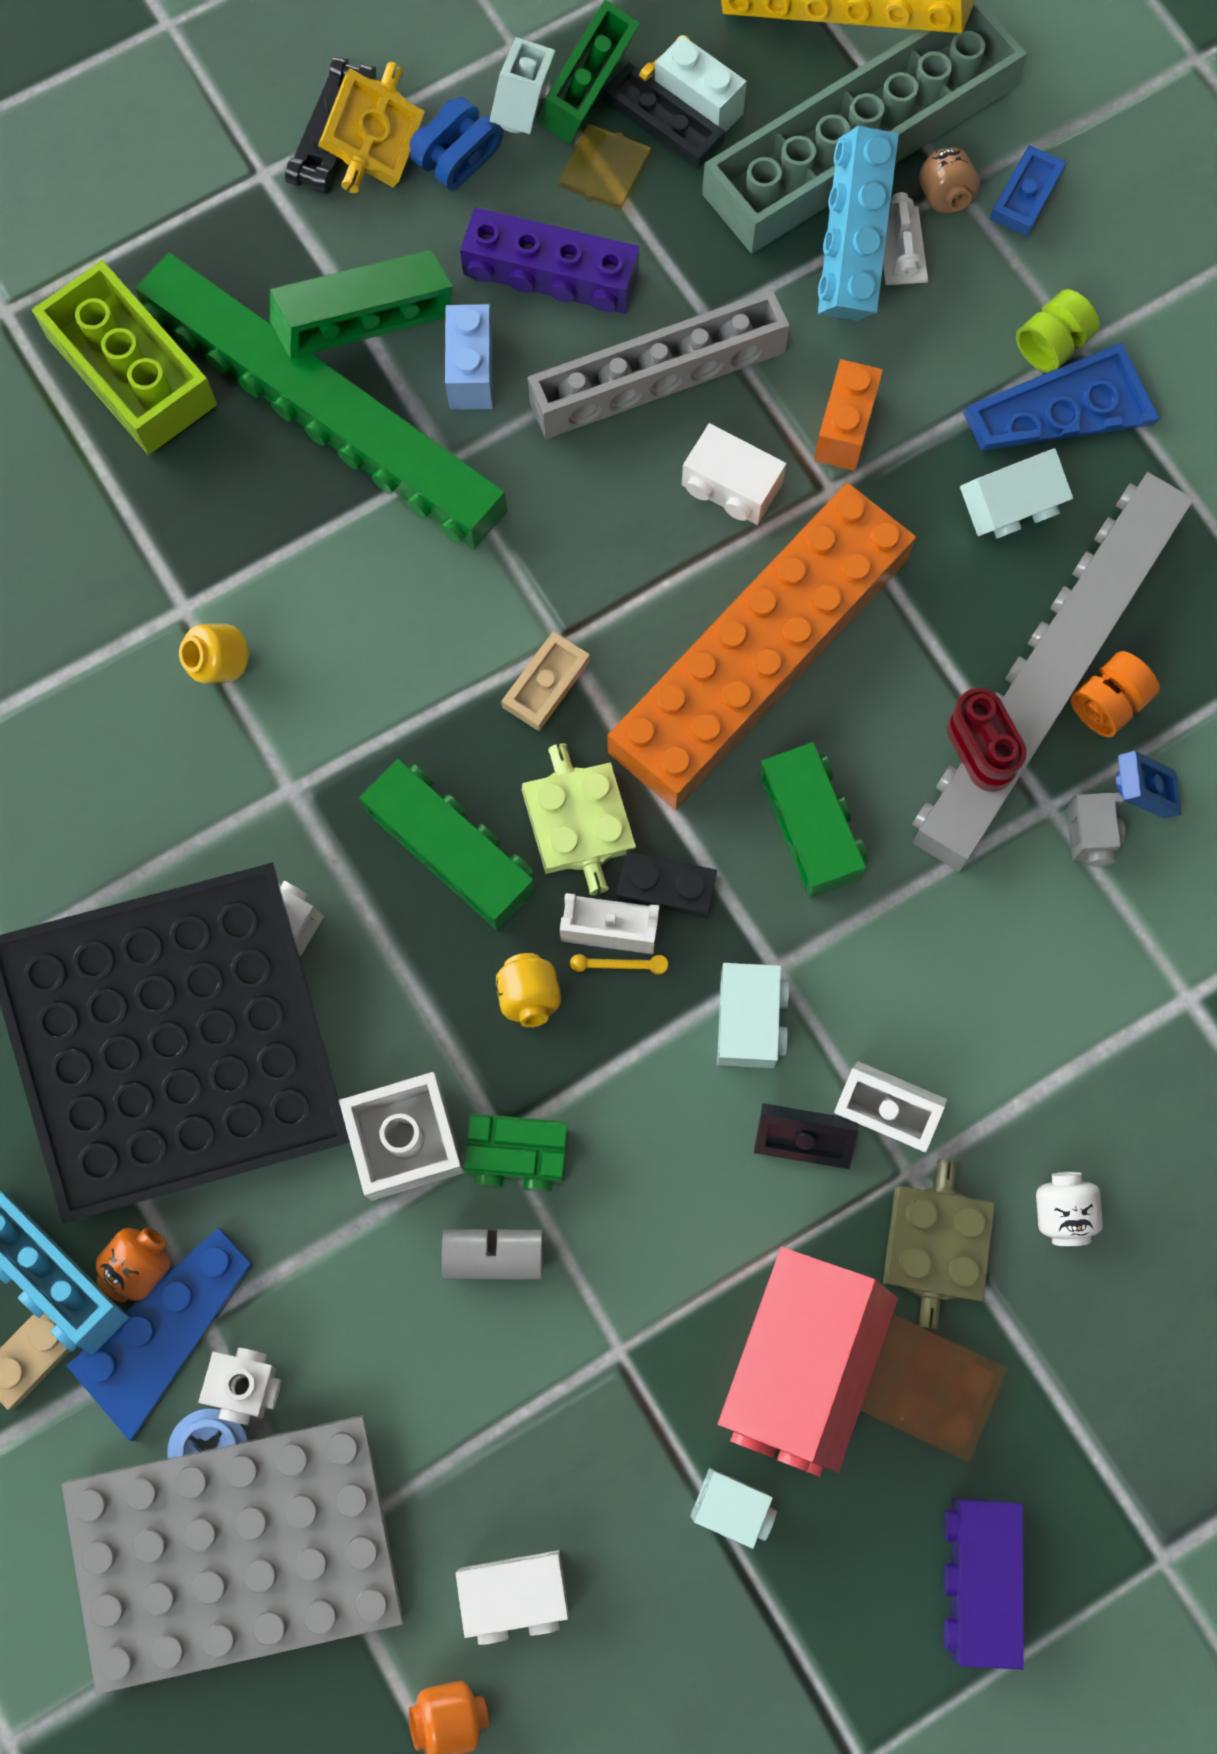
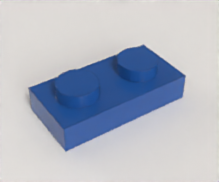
[990,145,1067,237]
[1116,751,1182,819]

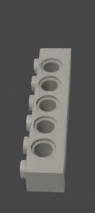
[527,289,790,440]

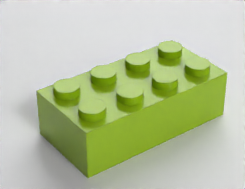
[31,260,218,455]

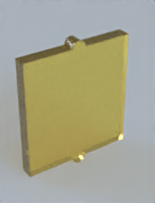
[558,124,651,210]

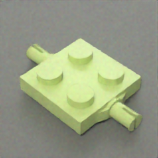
[521,743,636,895]

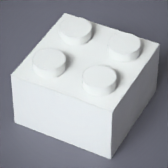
[339,1072,465,1201]

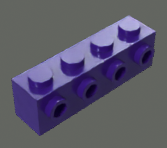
[460,207,639,314]

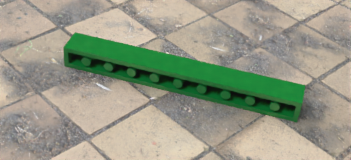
[135,252,507,550]

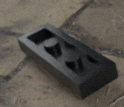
[603,63,725,169]

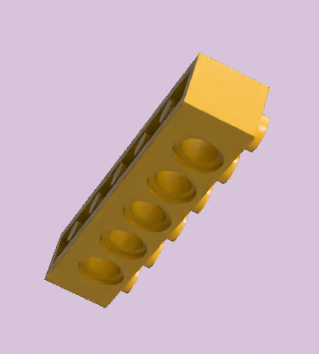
[721,0,975,33]

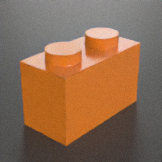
[813,359,883,471]

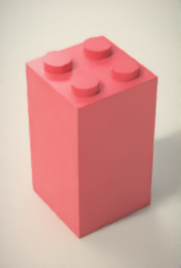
[717,1247,898,1477]

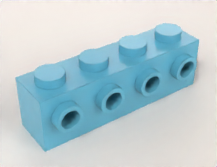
[818,126,899,321]
[0,1187,130,1355]

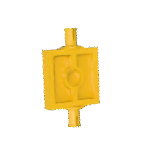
[318,62,425,193]

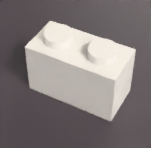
[682,423,787,525]
[834,1061,947,1152]
[455,1550,569,1645]

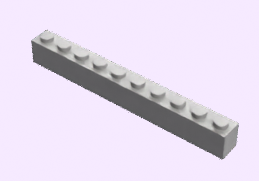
[912,472,1194,872]

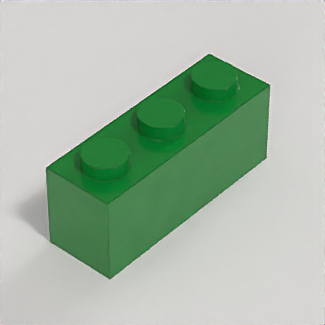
[535,0,640,145]
[758,742,868,898]

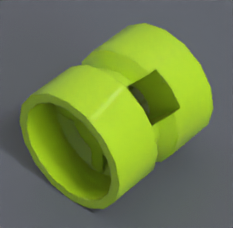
[1016,289,1100,373]

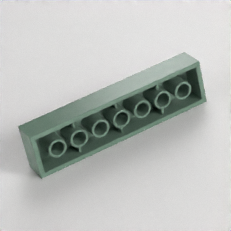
[702,0,1028,254]

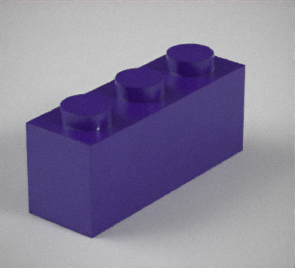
[943,1498,1024,1670]

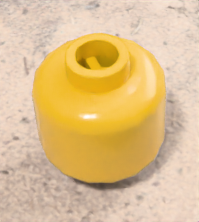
[179,623,249,684]
[495,953,561,1027]

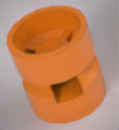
[1070,651,1160,738]

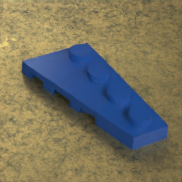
[963,342,1160,451]
[67,1228,253,1441]

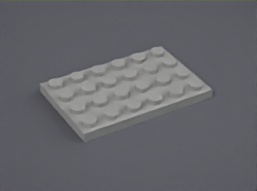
[61,1415,404,1694]

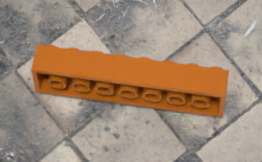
[607,482,916,811]

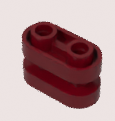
[947,688,1026,792]

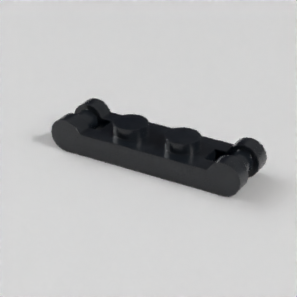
[285,56,376,194]

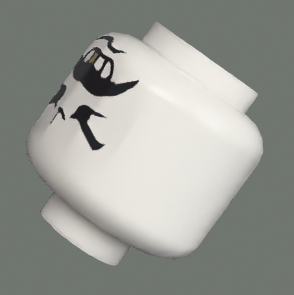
[1036,1172,1103,1246]

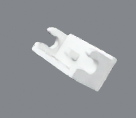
[560,893,660,954]

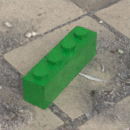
[270,250,453,359]
[359,759,535,931]

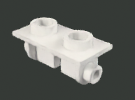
[883,192,928,285]

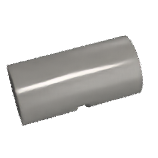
[442,1229,543,1280]

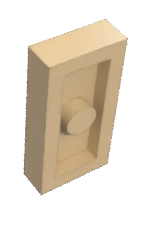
[501,631,590,731]
[0,1313,70,1410]

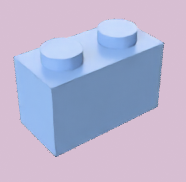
[445,304,493,410]

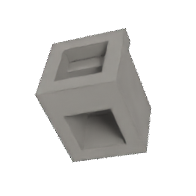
[1066,793,1125,867]

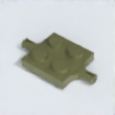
[883,1160,994,1330]

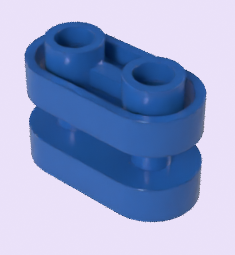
[410,96,504,191]

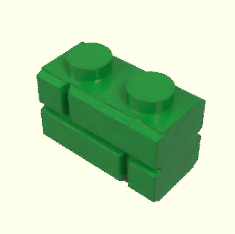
[464,1113,568,1192]

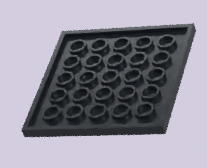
[0,862,350,1224]

